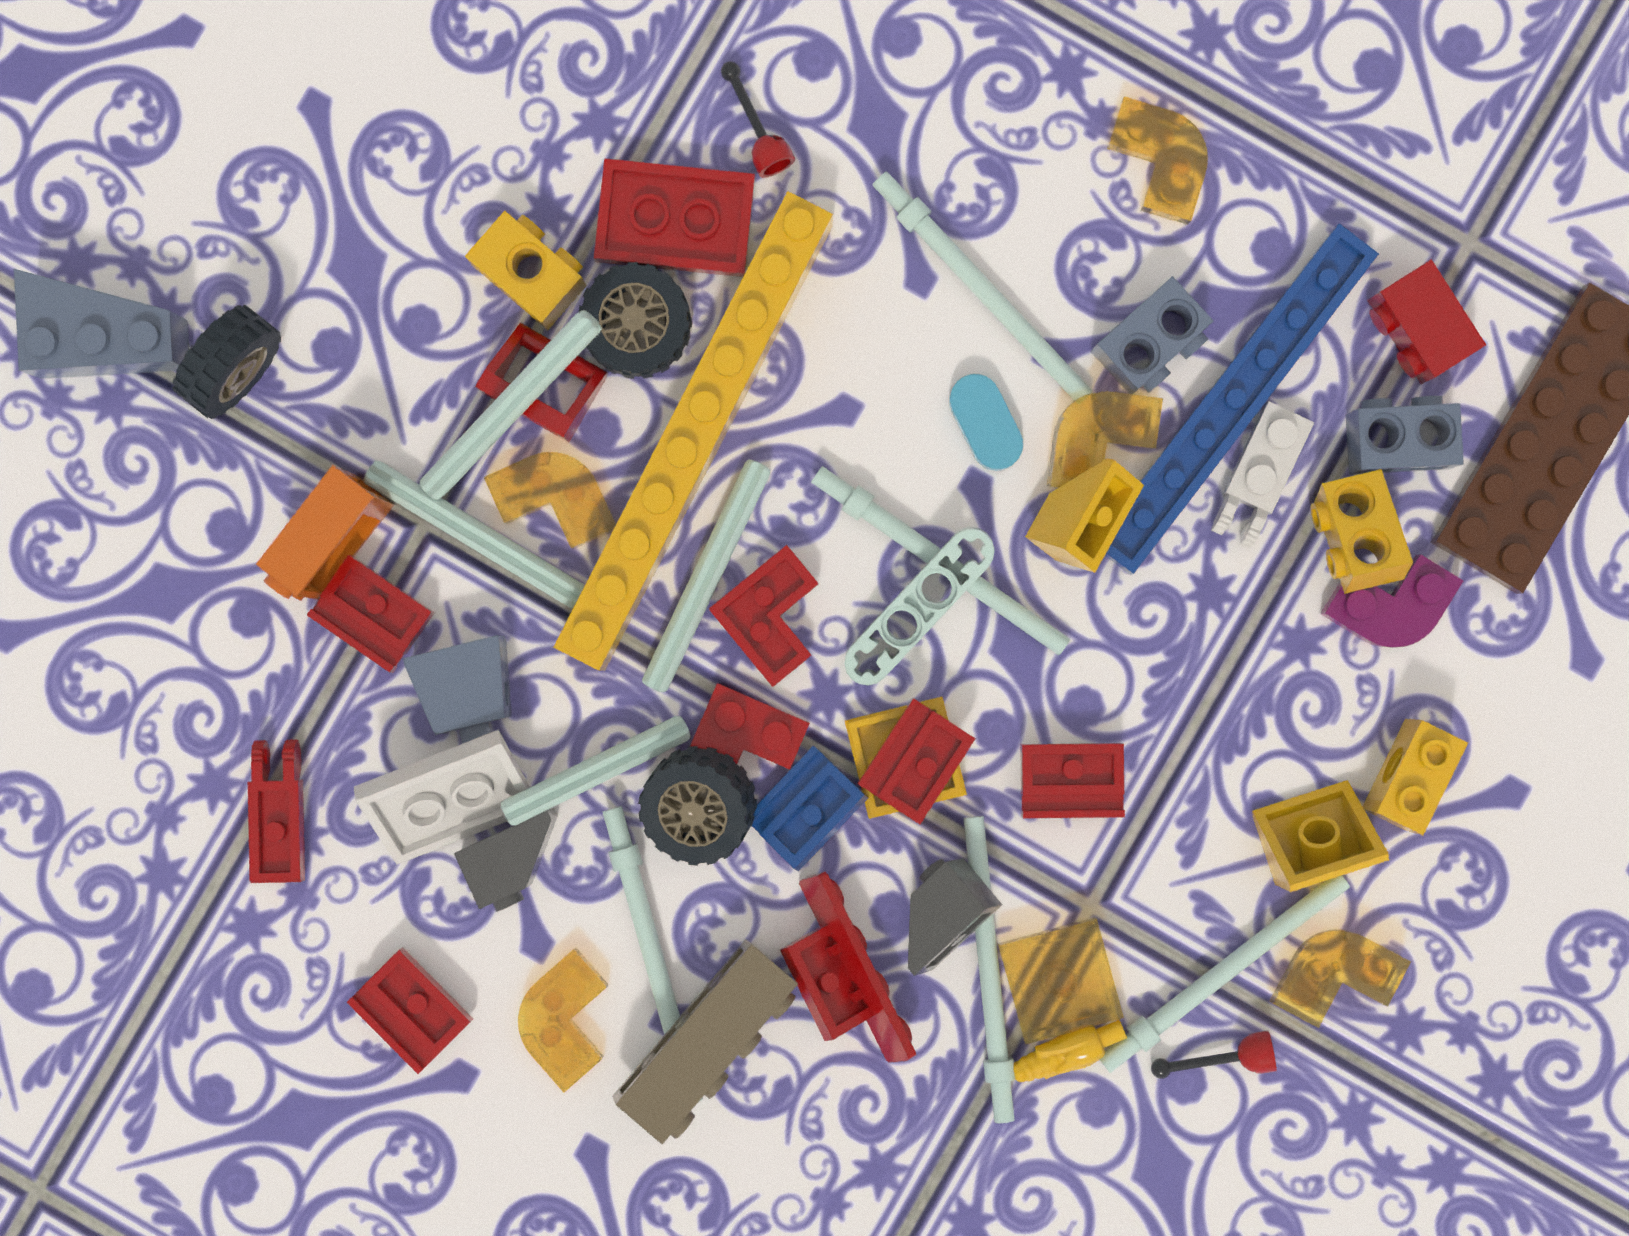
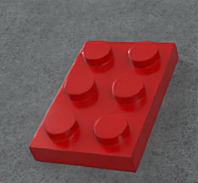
[594,158,755,277]

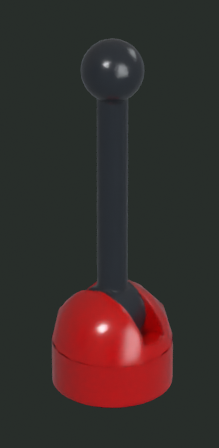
[721,61,796,178]
[1151,1031,1277,1079]

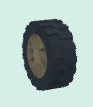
[578,262,692,379]
[172,305,281,419]
[638,746,757,866]

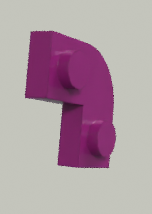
[1320,554,1463,648]

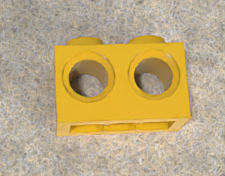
[1311,469,1413,594]

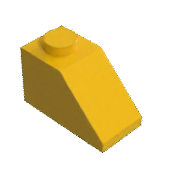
[1025,458,1144,573]

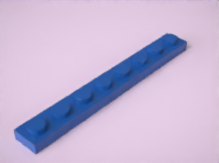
[1105,223,1379,575]

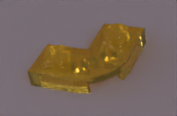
[1107,96,1208,225]
[1046,391,1163,488]
[484,452,616,549]
[1269,929,1411,1028]
[518,947,609,1093]

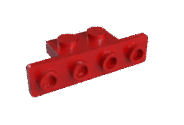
[779,871,916,1063]

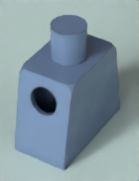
[403,635,511,744]

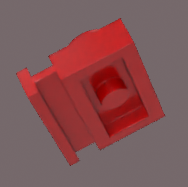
[307,555,435,673]
[857,698,976,824]
[1020,743,1125,819]
[347,947,473,1074]

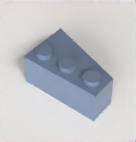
[13,268,189,379]

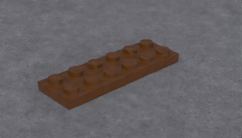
[1430,283,1629,594]

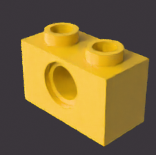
[465,210,587,331]
[1363,719,1468,835]

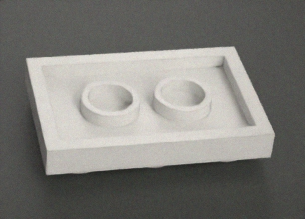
[354,730,530,865]

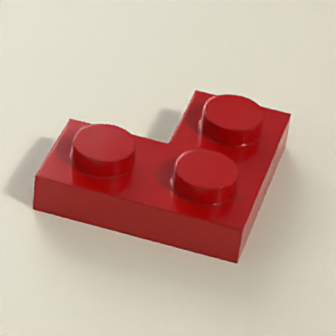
[709,545,819,687]
[690,683,810,770]

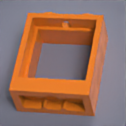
[255,465,394,601]

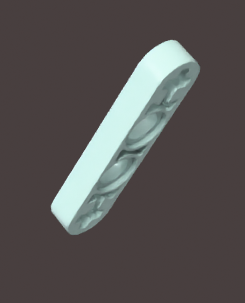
[844,527,994,685]

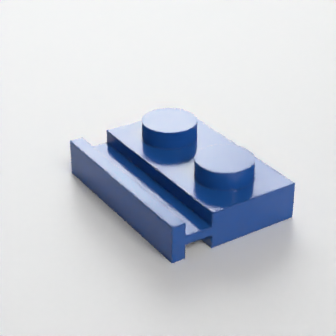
[752,745,868,872]

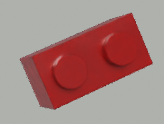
[1367,259,1486,384]

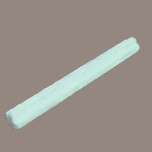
[420,310,601,500]
[642,459,770,692]
[364,461,585,608]

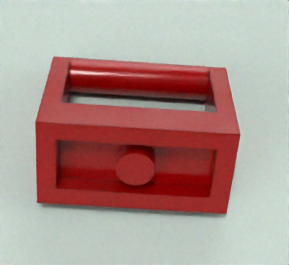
[475,323,608,443]

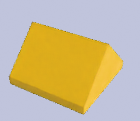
[1252,780,1389,892]

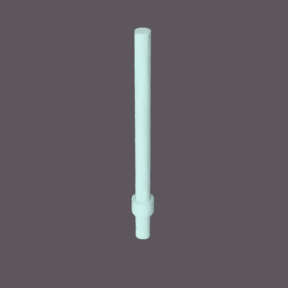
[873,171,1093,405]
[811,466,1070,655]
[602,806,703,1101]
[964,816,1015,1123]
[1100,876,1350,1073]

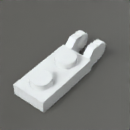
[1211,401,1314,549]

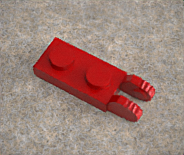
[247,739,305,883]

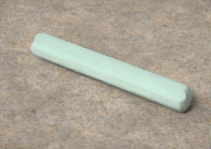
[501,716,690,826]

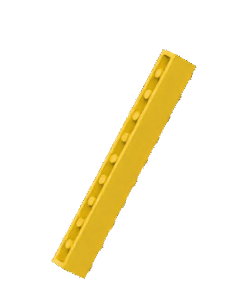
[553,191,833,671]

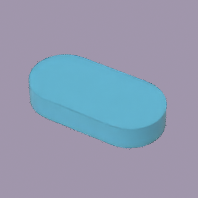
[949,374,1023,471]

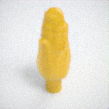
[1014,1019,1127,1082]

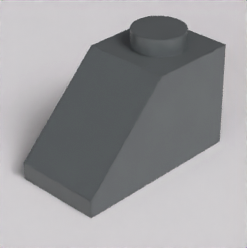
[454,807,558,912]
[908,858,1003,976]

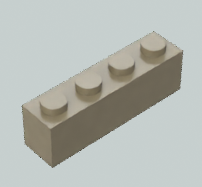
[612,939,798,1145]

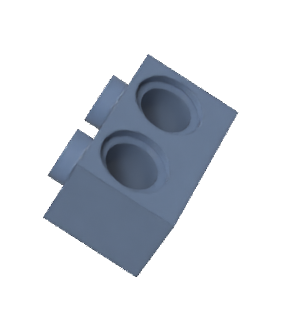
[1091,276,1214,396]
[1346,396,1464,474]

